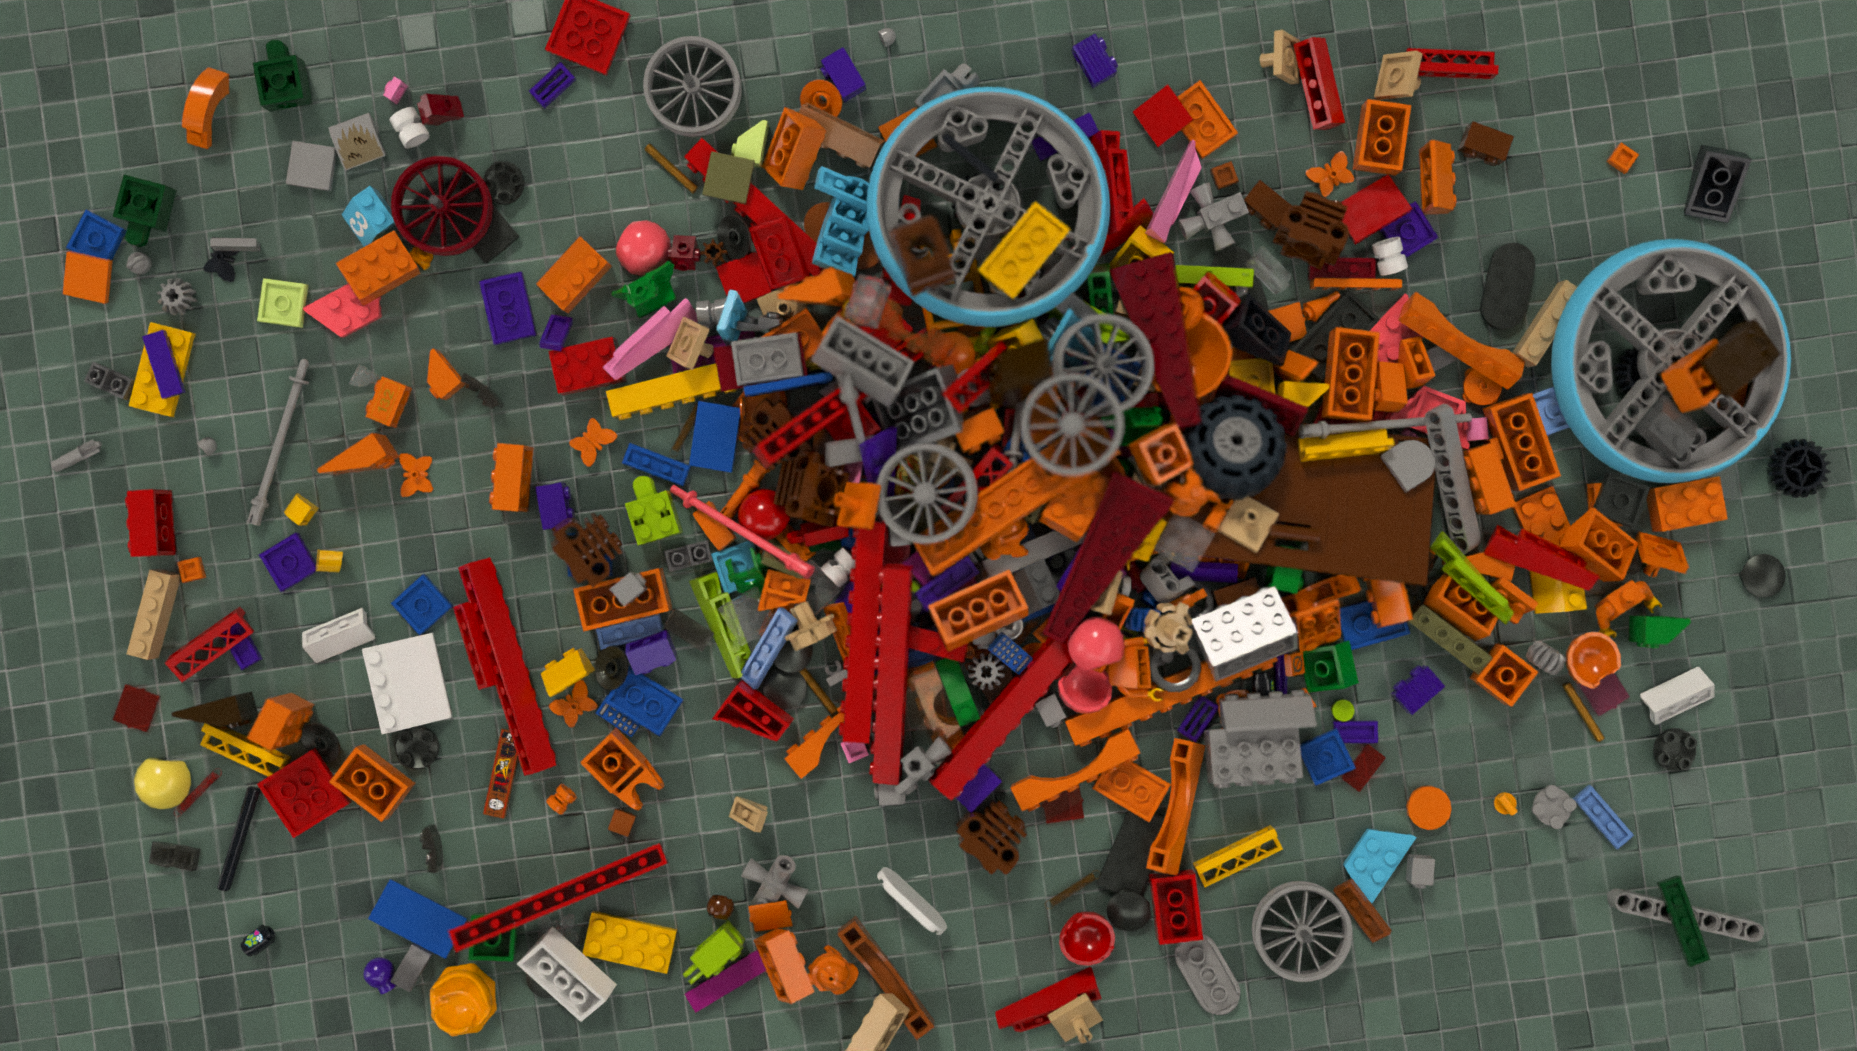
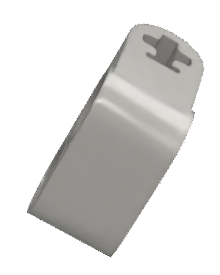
[1140,552,1196,603]

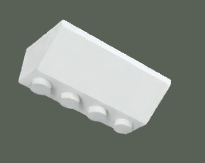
[517,926,617,1022]

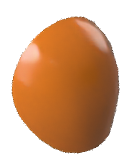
[1141,313,1232,398]

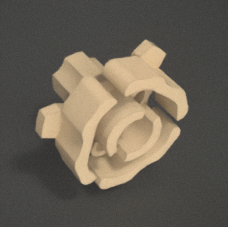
[926,435,973,485]
[785,601,837,651]
[1144,602,1193,655]

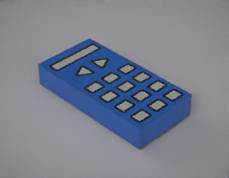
[987,632,1033,675]
[596,694,640,737]

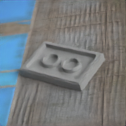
[731,332,804,386]

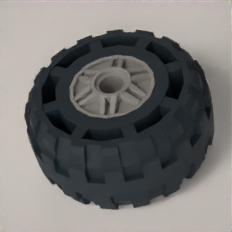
[1183,395,1287,500]

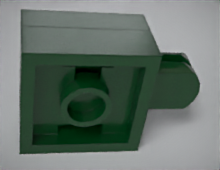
[253,40,312,112]
[112,174,177,247]

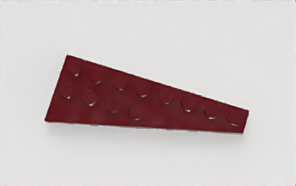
[1110,252,1202,429]
[1042,472,1176,643]

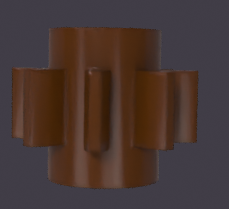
[700,239,728,267]

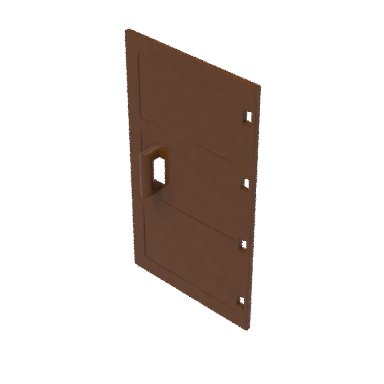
[1154,413,1435,586]

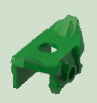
[611,261,677,319]
[1101,405,1170,446]
[725,548,769,602]

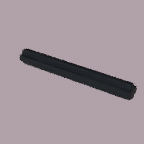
[217,786,260,891]

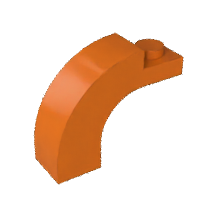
[182,67,229,149]
[1281,574,1361,618]

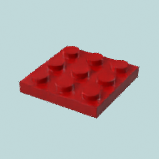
[545,0,631,76]
[257,748,351,838]

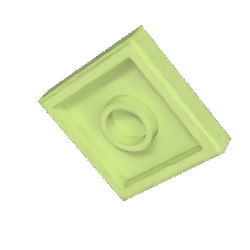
[257,278,309,328]

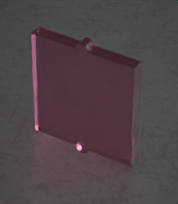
[1578,673,1630,716]

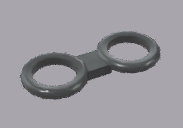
[1149,580,1214,692]

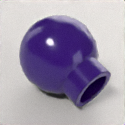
[363,957,396,995]

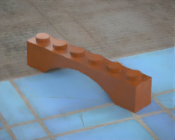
[837,916,935,1040]

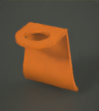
[740,391,787,422]

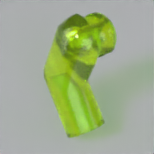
[974,327,996,355]

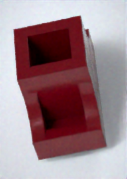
[417,93,464,125]

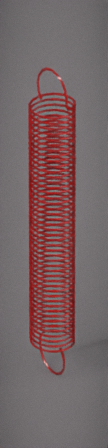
[174,768,222,817]

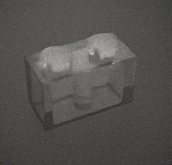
[844,274,891,329]

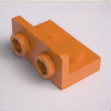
[1490,577,1538,624]

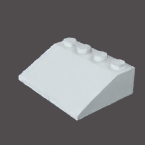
[362,633,453,734]

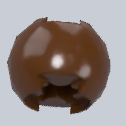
[707,895,734,920]

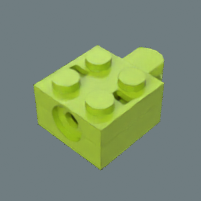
[625,476,683,545]
[682,920,745,984]

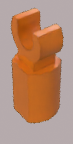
[1203,498,1233,533]
[1170,588,1207,612]

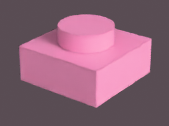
[384,76,408,104]
[840,742,869,763]

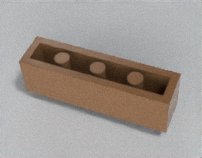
[799,103,885,168]

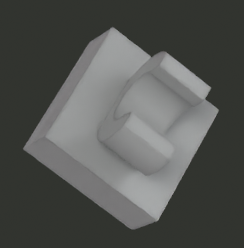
[825,660,848,687]

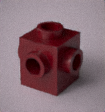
[668,235,701,271]

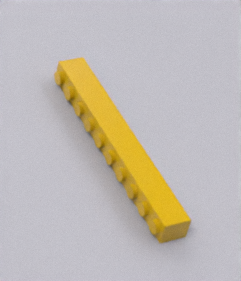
[606,357,822,421]

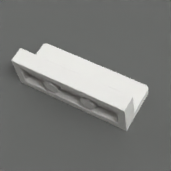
[302,608,375,663]
[1640,667,1714,725]

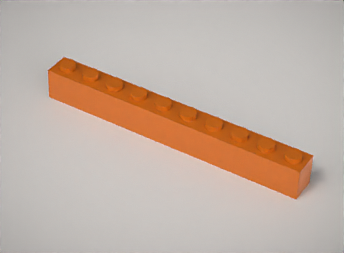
[1064,657,1278,747]

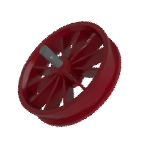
[391,156,493,256]

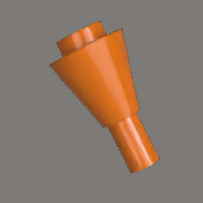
[1302,291,1341,322]

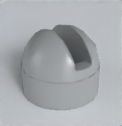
[878,28,896,47]
[197,437,217,456]

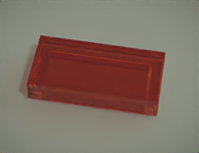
[1341,744,1386,792]

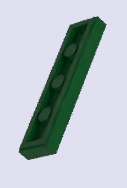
[1657,875,1711,967]

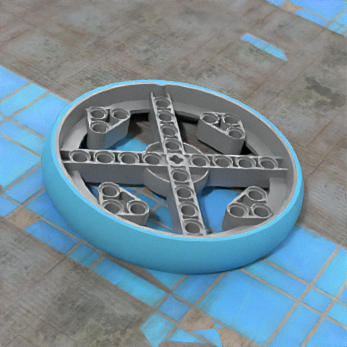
[867,87,1110,327]
[1551,239,1791,483]

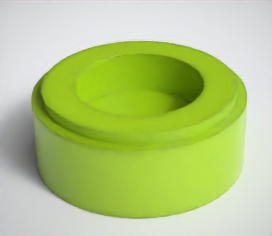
[1331,699,1355,722]

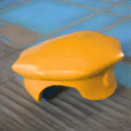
[430,963,497,1037]

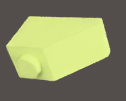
[731,120,769,168]

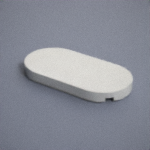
[877,867,947,935]

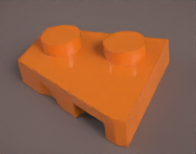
[758,569,811,611]

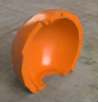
[1565,632,1621,689]

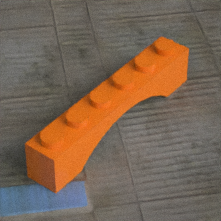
[1398,292,1525,390]
[785,675,878,779]
[1010,728,1140,812]
[1146,738,1206,875]

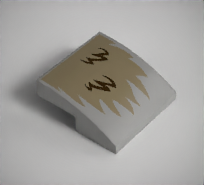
[328,112,387,171]

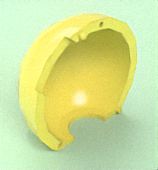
[134,758,191,809]

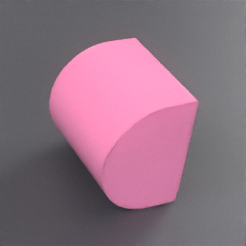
[1466,417,1489,441]

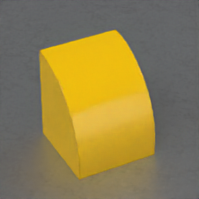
[284,493,319,526]
[316,549,343,573]

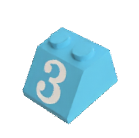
[341,186,398,247]

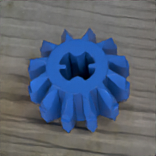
[1125,607,1161,632]

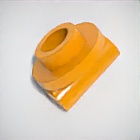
[409,246,433,270]
[1494,792,1518,816]

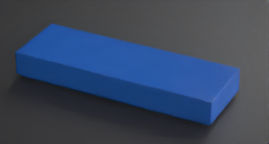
[622,443,691,486]

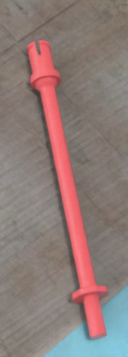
[670,485,814,579]

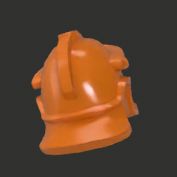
[1164,468,1219,516]
[980,518,1029,560]
[808,945,859,995]

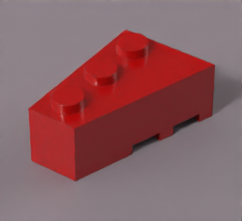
[712,680,794,742]

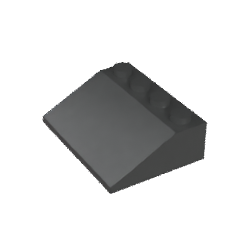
[871,364,963,453]

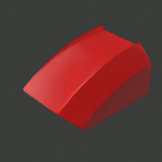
[1193,272,1241,325]

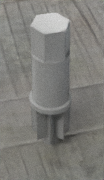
[50,439,102,472]

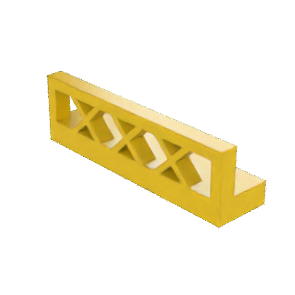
[1297,429,1394,462]
[200,723,291,776]
[1192,825,1283,888]

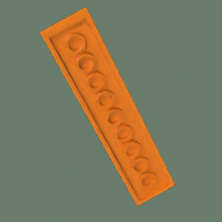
[913,415,1121,577]

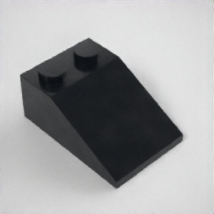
[1684,145,1752,223]
[1222,293,1291,366]

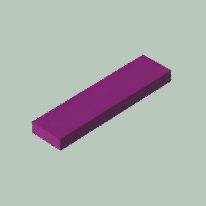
[684,950,766,1013]

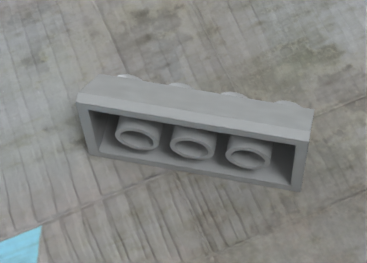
[811,316,914,407]
[1219,690,1317,732]

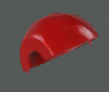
[738,489,790,541]
[1059,912,1115,966]

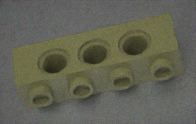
[1409,599,1493,675]

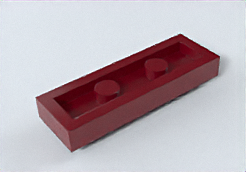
[1308,258,1376,280]

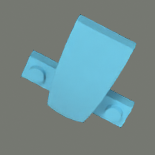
[812,166,900,277]

